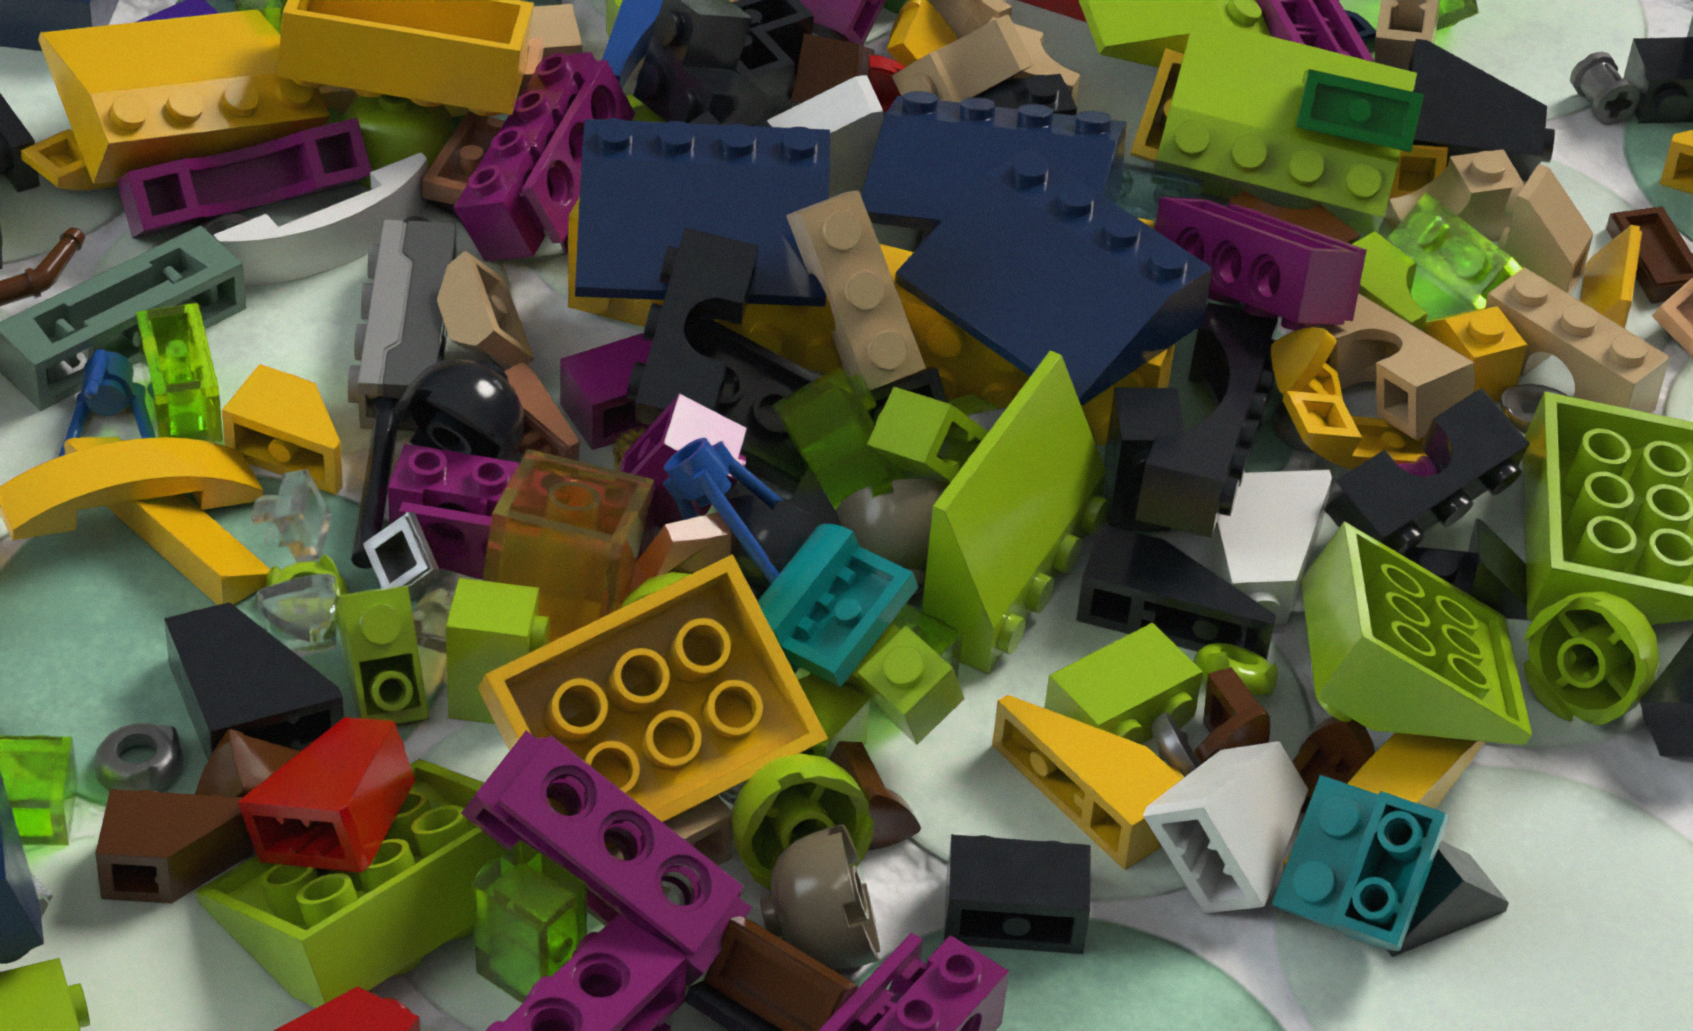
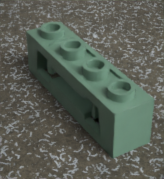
[0,225,246,411]

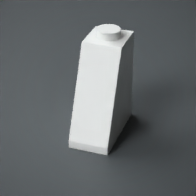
[767,75,883,198]
[1202,470,1332,626]
[1143,741,1308,914]

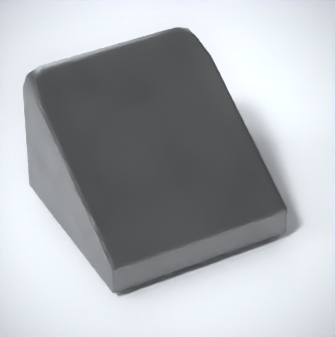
[363,512,439,601]

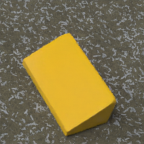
[1580,225,1642,329]

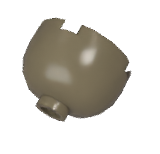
[835,479,949,596]
[760,824,880,970]

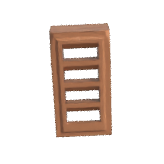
[504,362,580,473]

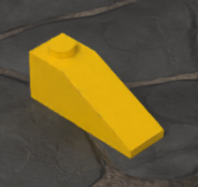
[992,695,1184,870]

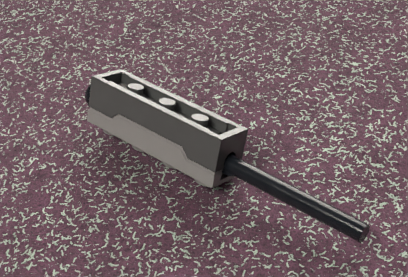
[348,216,457,569]

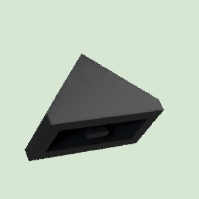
[1386,840,1509,957]

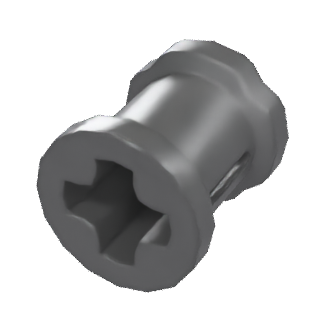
[1570,52,1641,125]

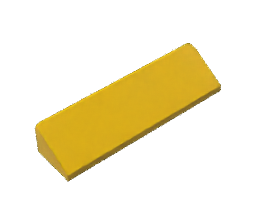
[64,437,270,605]

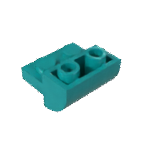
[757,524,918,688]
[1272,775,1449,951]

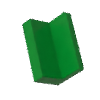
[1294,69,1424,152]

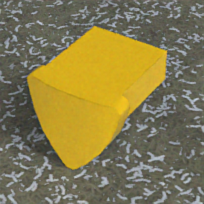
[886,0,957,67]
[1271,327,1343,400]

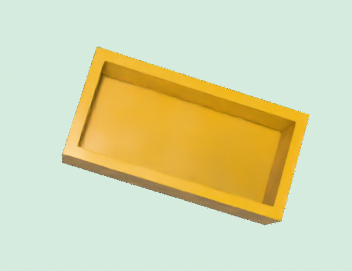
[277,0,534,116]

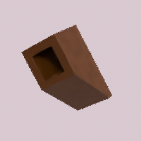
[95,789,254,904]

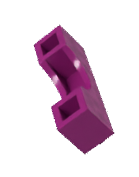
[116,118,372,238]

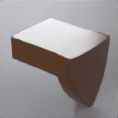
[1194,667,1270,764]
[1292,716,1375,814]
[195,729,301,797]
[829,741,921,851]

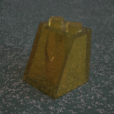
[483,449,654,644]

